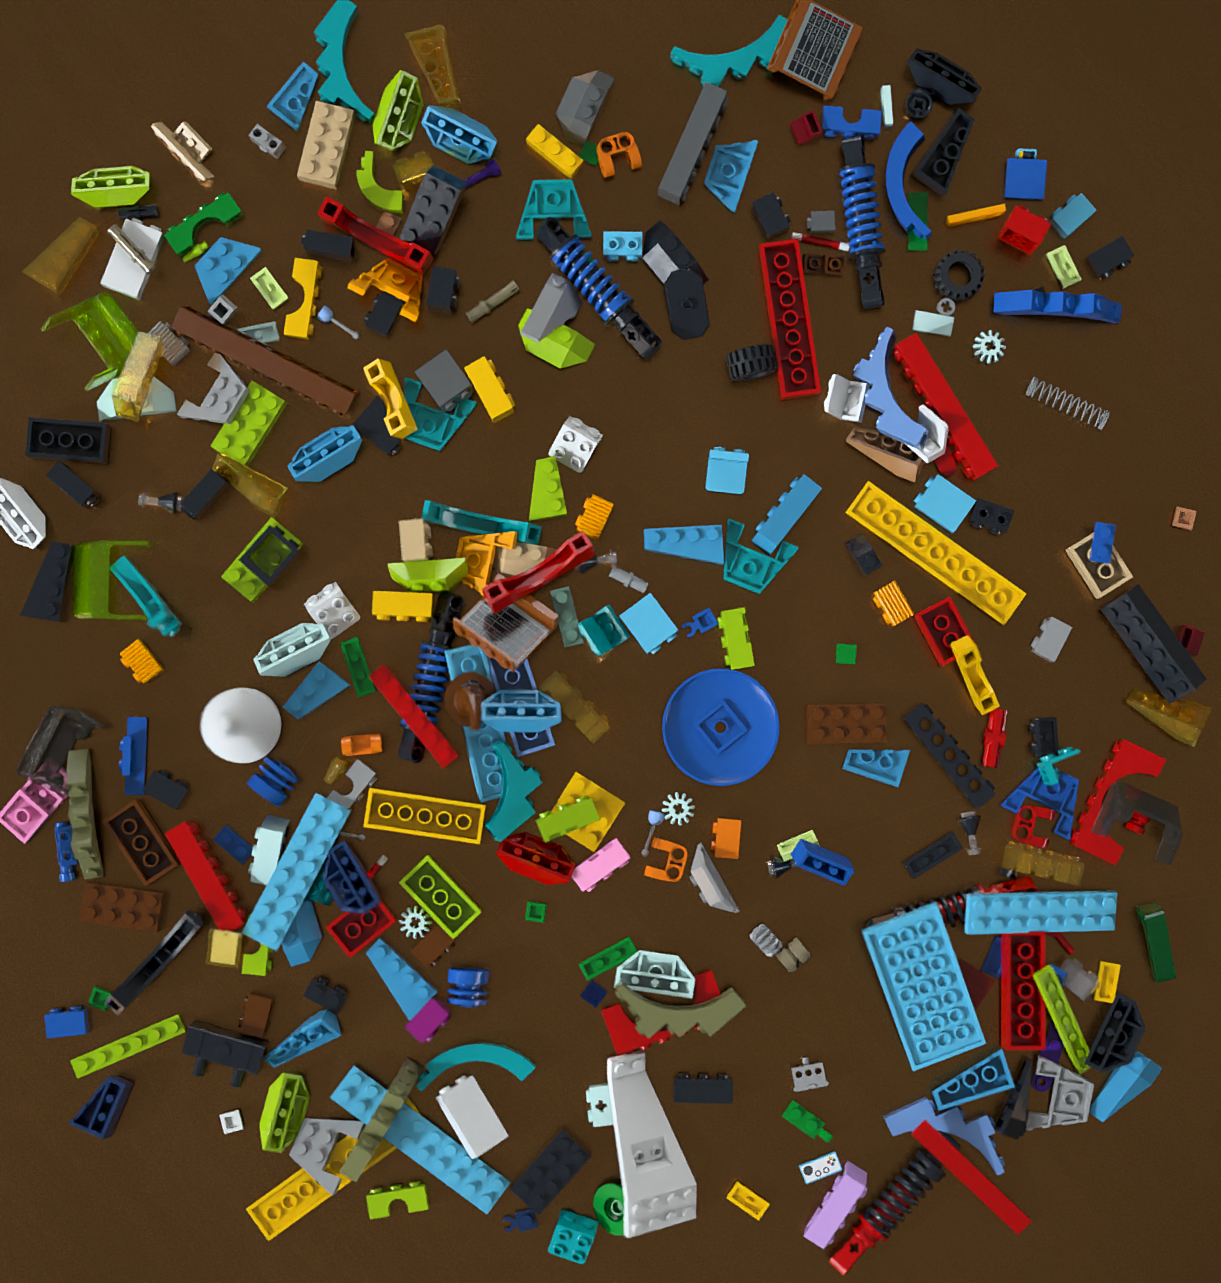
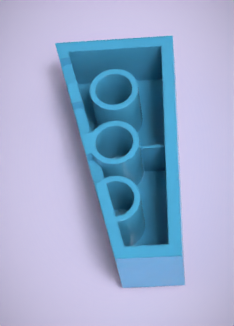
[751,474,822,556]
[644,525,724,565]
[366,937,438,1021]
[931,1049,1014,1110]

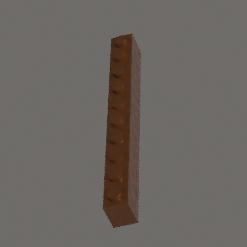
[171,304,359,415]

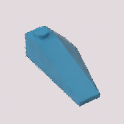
[264,1009,342,1068]
[1089,1050,1163,1122]

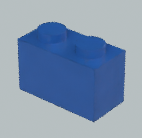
[45,1006,90,1038]

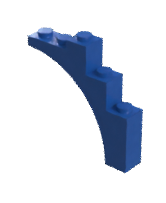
[993,290,1122,323]

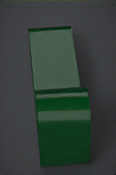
[1137,901,1176,983]

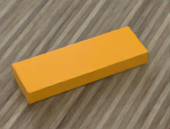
[946,204,1006,227]

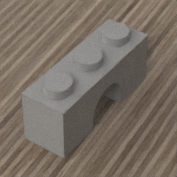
[327,759,377,815]

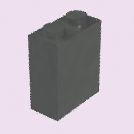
[415,350,475,413]

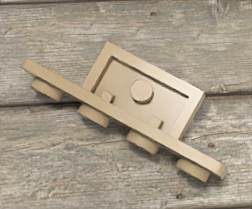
[151,122,214,181]

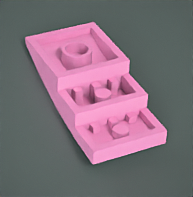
[0,757,69,844]

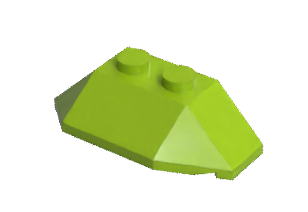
[372,70,424,151]
[71,166,150,208]
[518,308,596,369]
[388,558,468,593]
[259,1073,310,1153]

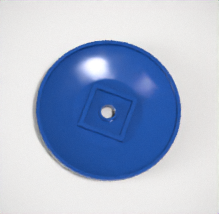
[662,669,779,786]

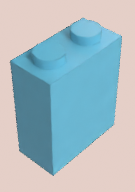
[914,474,976,534]
[619,593,678,654]

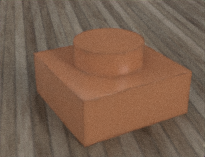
[376,210,402,236]
[1172,507,1197,531]

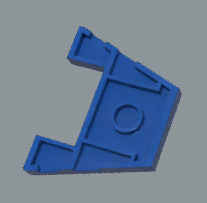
[1000,767,1079,840]

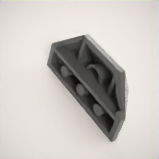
[556,70,615,148]

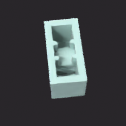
[586,1083,614,1127]

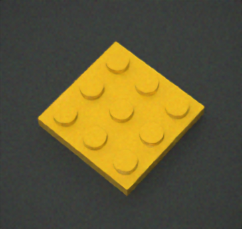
[551,772,625,852]

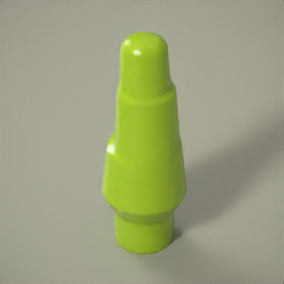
[182,241,209,262]

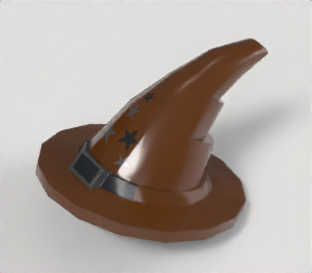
[445,672,496,731]

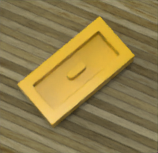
[1093,961,1121,1003]
[726,1181,770,1221]

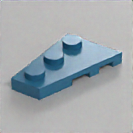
[267,62,318,132]
[842,749,910,787]

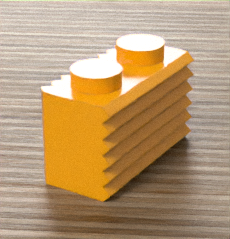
[575,494,614,540]
[872,581,914,626]
[120,639,165,684]

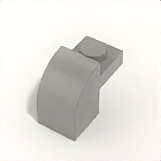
[207,295,238,324]

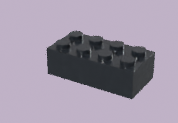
[399,165,467,256]
[25,417,111,464]
[510,1127,592,1216]

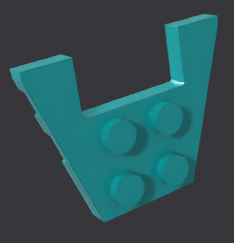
[516,179,591,240]
[404,377,477,451]
[723,518,799,594]

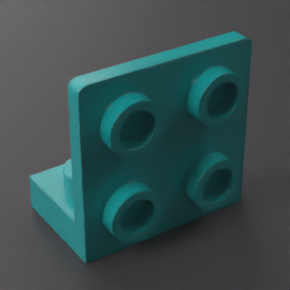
[1036,746,1080,785]

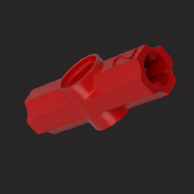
[982,708,1008,768]

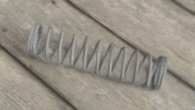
[1026,376,1110,430]

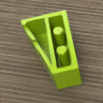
[529,456,567,523]
[717,607,755,670]

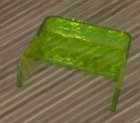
[41,293,149,392]
[72,541,152,620]

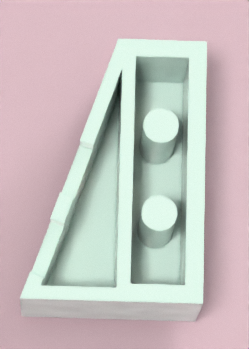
[248,815,290,885]

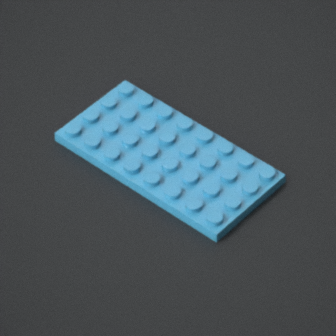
[862,902,986,1071]

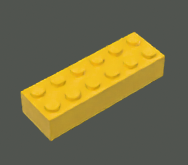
[363,788,487,844]

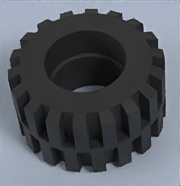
[934,249,985,302]
[726,344,778,381]

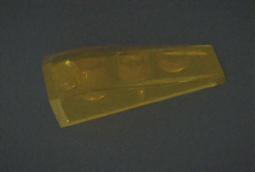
[212,452,288,519]
[1127,689,1212,747]

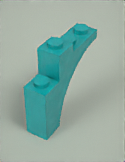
[484,740,543,842]

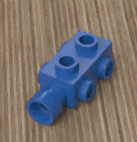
[54,822,77,882]

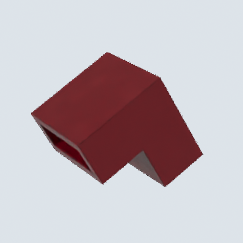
[790,110,823,146]
[1176,625,1205,656]

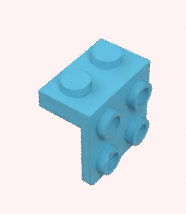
[706,447,749,494]

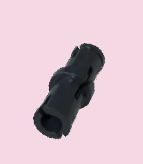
[118,204,159,220]

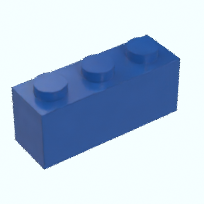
[791,839,855,886]

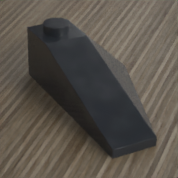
[994,1056,1032,1140]

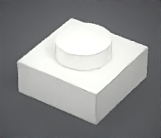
[219,1109,244,1134]

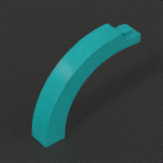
[421,500,542,545]
[416,1042,536,1092]

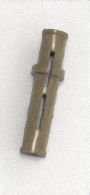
[107,224,156,275]
[465,280,520,324]

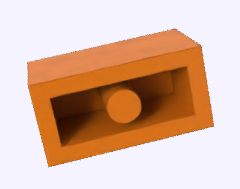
[711,818,741,859]

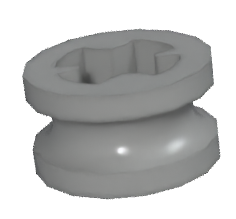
[937,298,955,316]

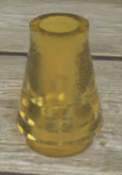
[323,755,349,785]

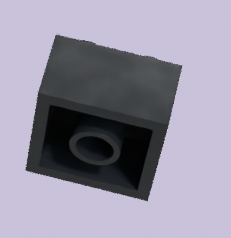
[427,266,461,314]

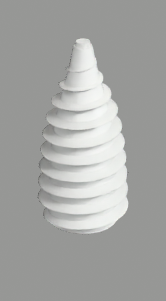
[201,688,281,763]

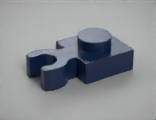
[502,1208,538,1232]

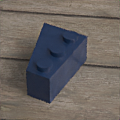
[69,1075,133,1139]

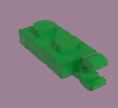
[782,1100,833,1143]

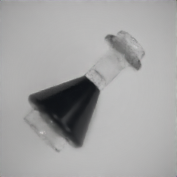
[138,492,183,515]
[575,550,617,573]
[958,811,982,855]
[766,856,798,879]

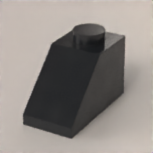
[845,533,883,576]

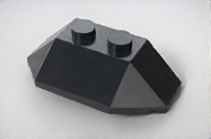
[907,48,982,105]
[643,220,709,284]
[1084,993,1146,1073]

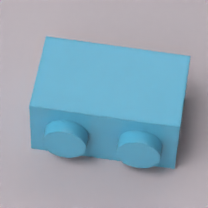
[1050,193,1097,239]

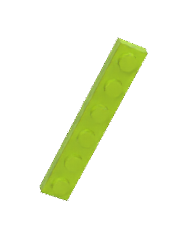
[1033,965,1091,1075]
[70,1014,187,1079]

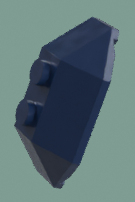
[323,840,381,914]

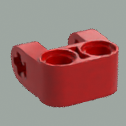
[1012,805,1056,849]

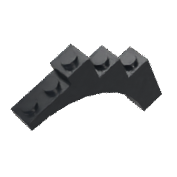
[104,909,204,1016]

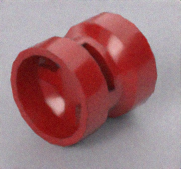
[1125,809,1151,835]

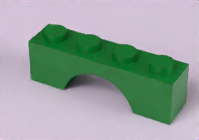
[164,192,244,257]

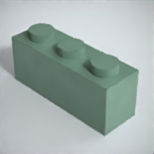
[550,586,584,648]

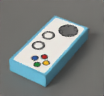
[799,1151,842,1184]

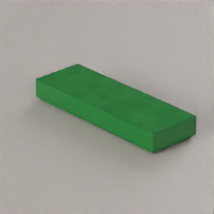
[907,192,928,251]
[340,636,377,698]
[578,936,638,981]

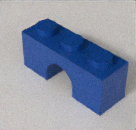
[821,106,882,140]

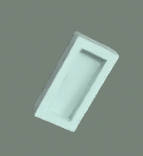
[881,85,893,128]
[912,310,954,337]

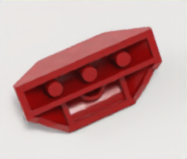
[496,832,576,885]

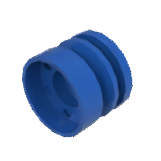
[247,756,299,807]
[447,968,489,1007]

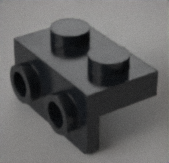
[1029,717,1059,758]

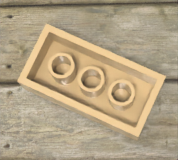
[297,101,355,189]

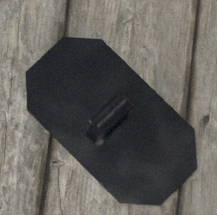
[664,268,710,340]

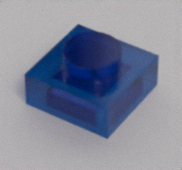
[580,980,608,1008]

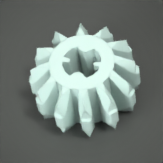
[972,330,1006,364]
[662,792,695,825]
[399,905,433,939]

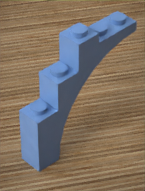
[853,327,930,451]
[883,1096,1005,1176]

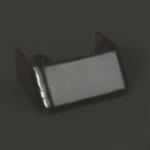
[16,706,104,795]
[1091,781,1183,866]

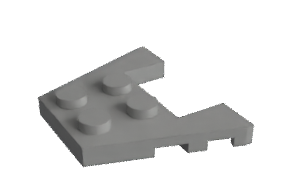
[177,353,250,424]
[1025,1055,1094,1130]
[289,1118,366,1195]

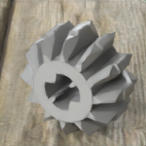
[750,924,783,957]

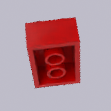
[997,205,1051,255]
[913,596,976,667]
[325,898,398,958]

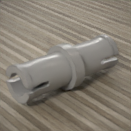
[609,565,649,593]

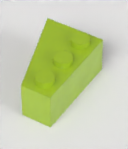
[536,796,600,842]

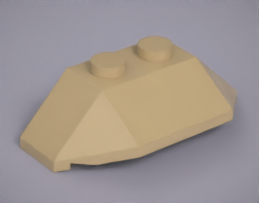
[493,542,557,578]

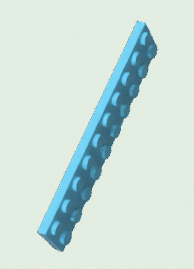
[330,1065,511,1214]

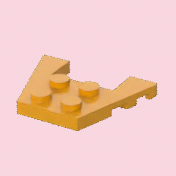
[347,258,423,322]
[456,531,518,596]

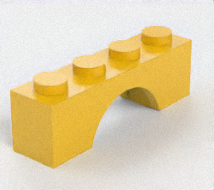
[284,258,323,340]
[363,358,418,439]
[950,635,1000,715]

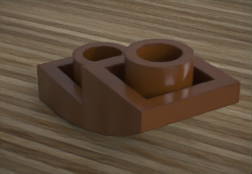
[802,253,844,276]

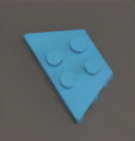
[704,140,758,212]
[195,237,262,305]

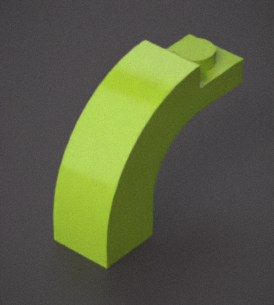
[357,151,404,214]

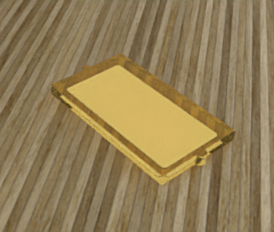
[206,929,242,969]

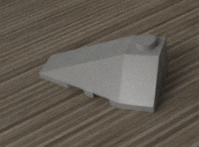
[520,273,582,342]

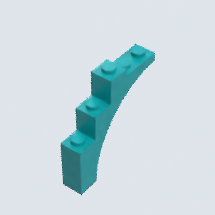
[314,0,375,123]
[670,15,788,88]
[109,555,182,637]

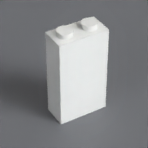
[101,218,165,300]
[435,1075,508,1159]

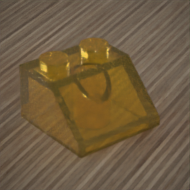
[393,151,434,190]

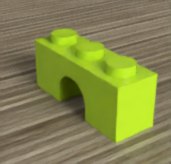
[242,914,274,976]
[366,1181,429,1219]

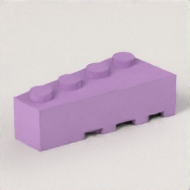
[804,1160,867,1249]

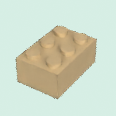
[399,519,433,562]
[1065,532,1133,599]

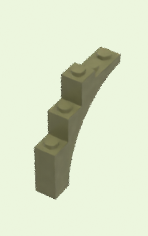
[66,749,104,879]
[615,980,746,1038]
[340,1058,424,1182]

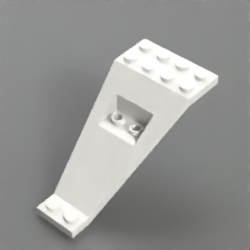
[607,1050,697,1238]

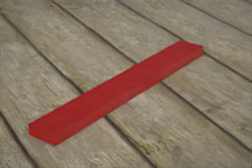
[912,1119,1031,1235]

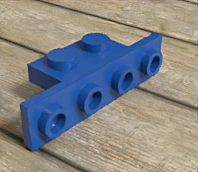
[119,717,148,795]

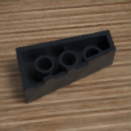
[910,108,975,197]
[20,541,76,622]

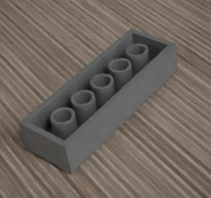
[658,82,729,205]

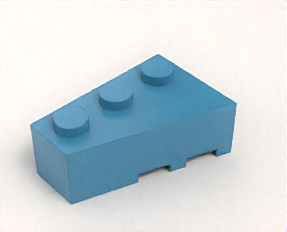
[283,661,351,720]

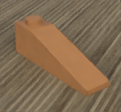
[846,427,925,482]

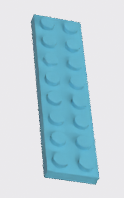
[444,644,506,803]
[242,793,351,951]
[965,890,1117,934]

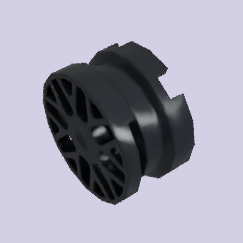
[906,87,934,118]

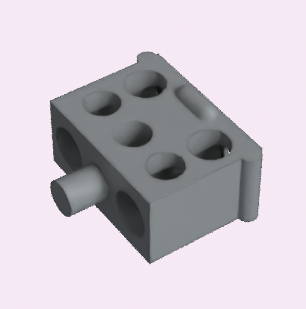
[249,124,286,159]
[791,1057,829,1092]

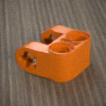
[596,132,642,178]
[341,733,383,756]
[644,837,687,882]

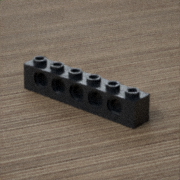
[902,703,996,809]

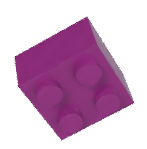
[405,995,451,1043]

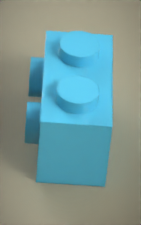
[603,231,642,261]

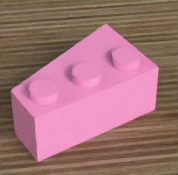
[572,838,630,892]

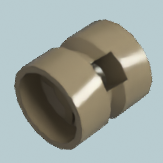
[776,937,812,974]

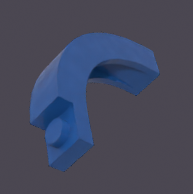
[886,121,932,241]

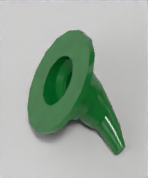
[593,1183,624,1235]

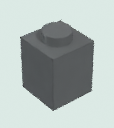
[807,211,835,234]

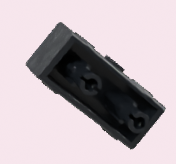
[181,1020,269,1088]

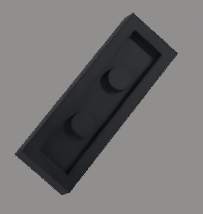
[903,831,963,879]

